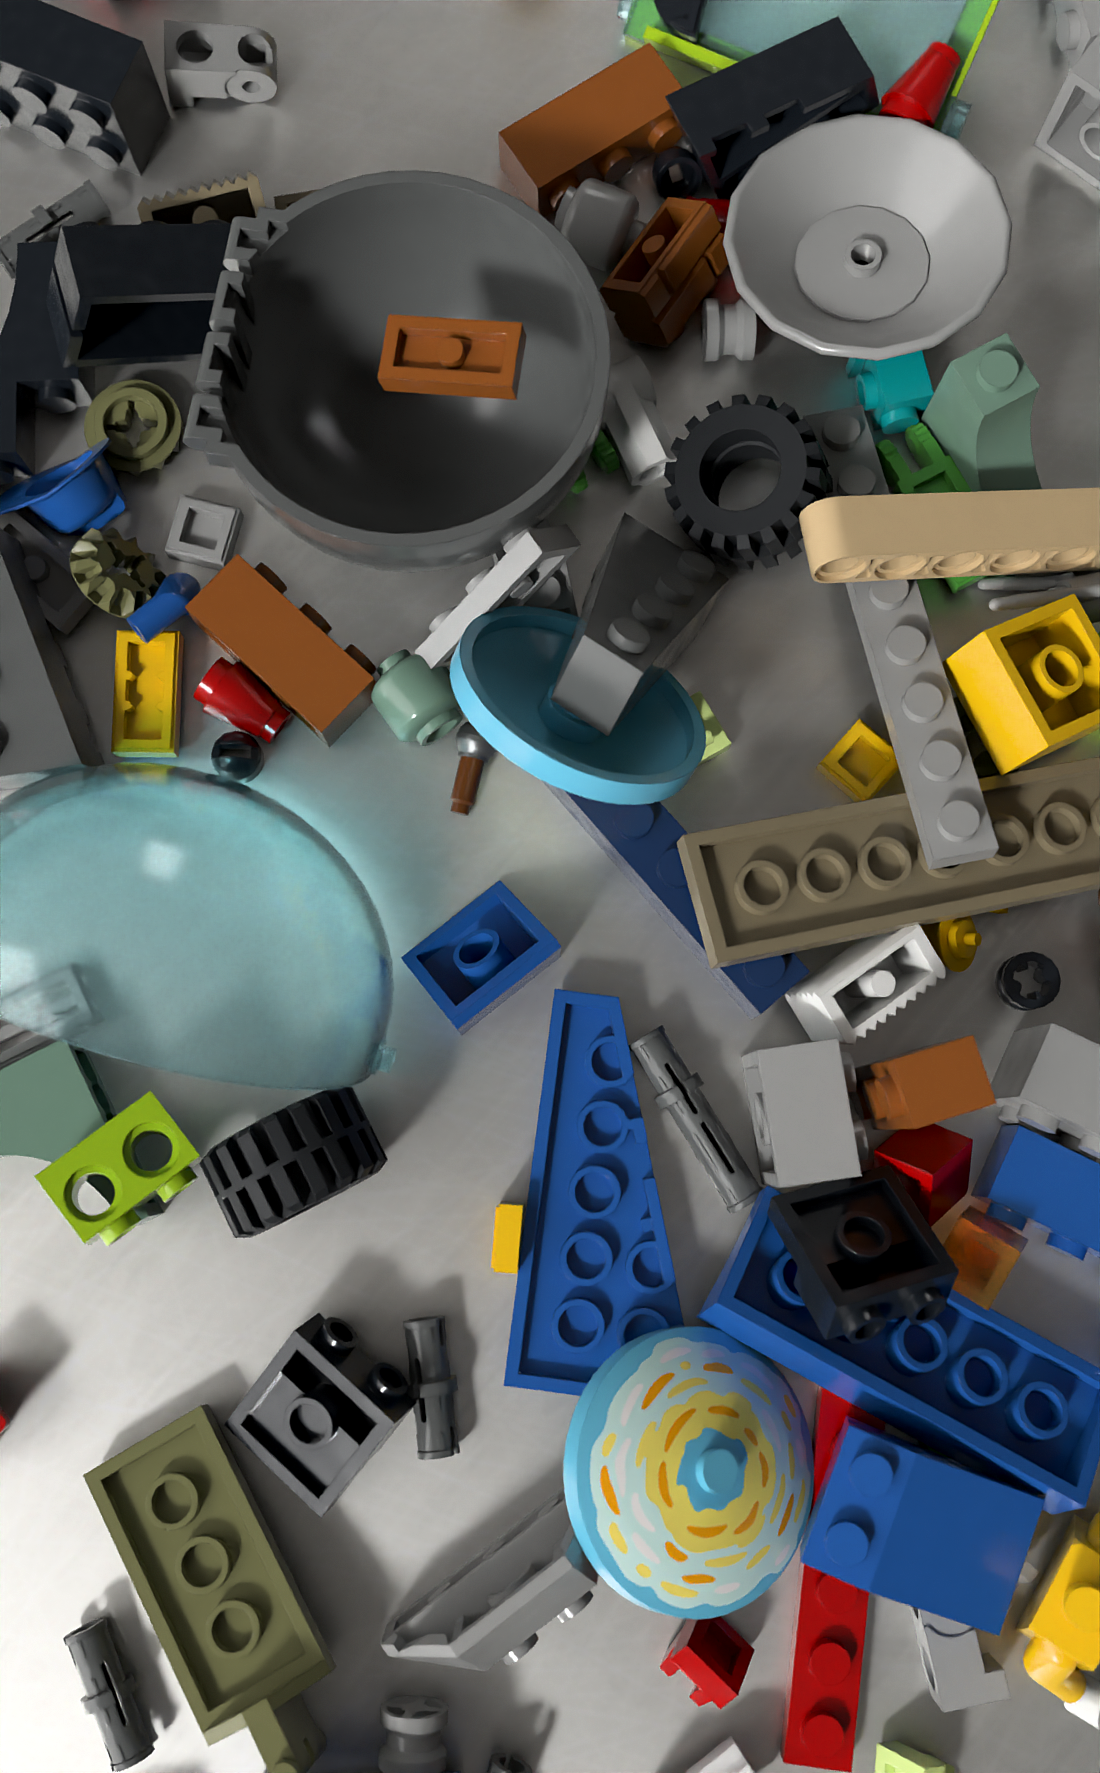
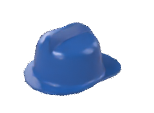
[0,438,127,536]

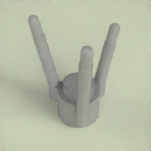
[978,572,1100,623]

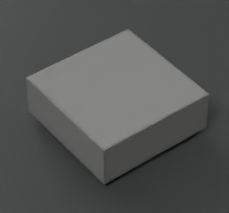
[164,494,244,571]

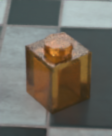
[943,1205,1029,1311]

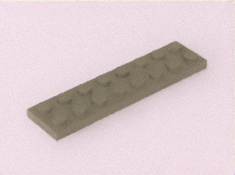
[677,756,1100,969]

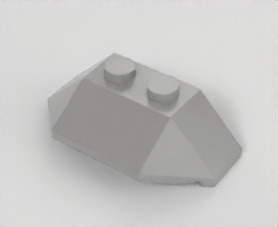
[380,1488,598,1672]

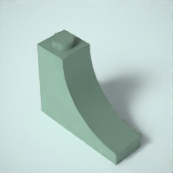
[919,333,1042,577]
[0,1037,164,1226]

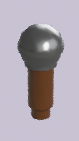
[450,721,496,816]

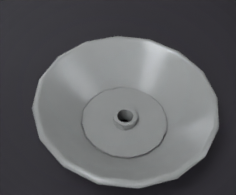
[723,114,1012,361]

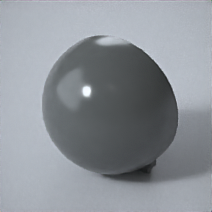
[183,170,611,573]

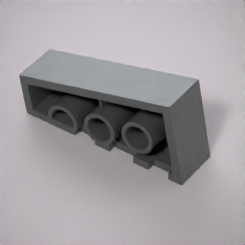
[551,512,730,736]
[0,528,109,791]

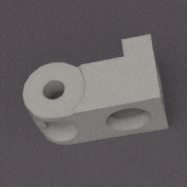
[164,20,277,107]
[910,1606,1011,1713]

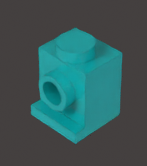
[845,351,934,434]

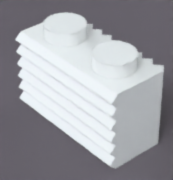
[785,924,947,1045]

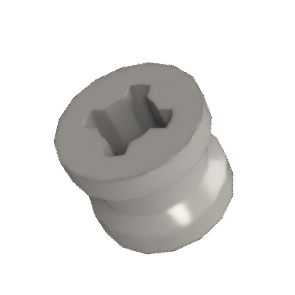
[701,298,756,362]
[378,1696,449,1773]

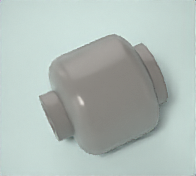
[554,178,647,272]

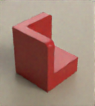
[873,1123,973,1227]

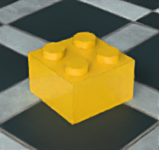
[942,593,1100,776]

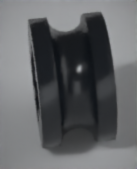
[995,951,1061,1011]

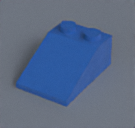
[800,1415,1045,1636]

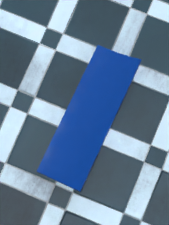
[697,1185,1100,1515]

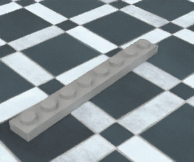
[803,405,999,870]

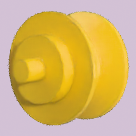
[920,916,982,972]

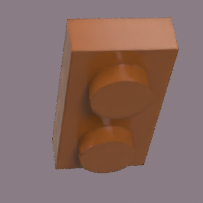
[378,314,527,400]

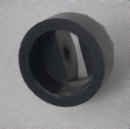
[652,145,703,200]
[211,731,264,784]

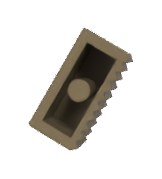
[137,170,266,224]

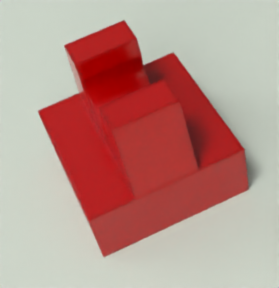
[659,1616,755,1709]

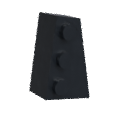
[665,16,880,199]

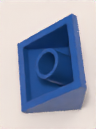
[401,880,561,1035]

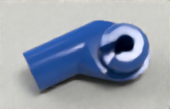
[126,572,200,644]

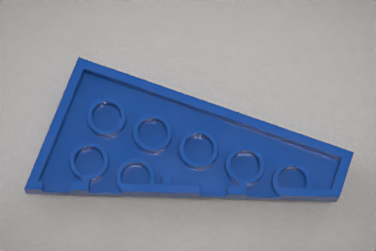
[503,989,685,1396]

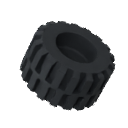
[664,394,833,570]
[200,1087,388,1238]

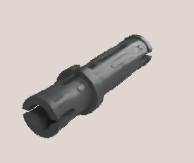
[628,1025,763,1214]

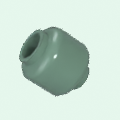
[371,649,463,746]

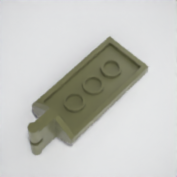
[83,1404,337,1773]

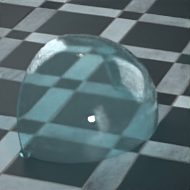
[0,762,397,1090]

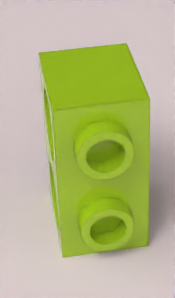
[34,1090,202,1246]

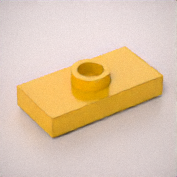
[111,630,184,758]

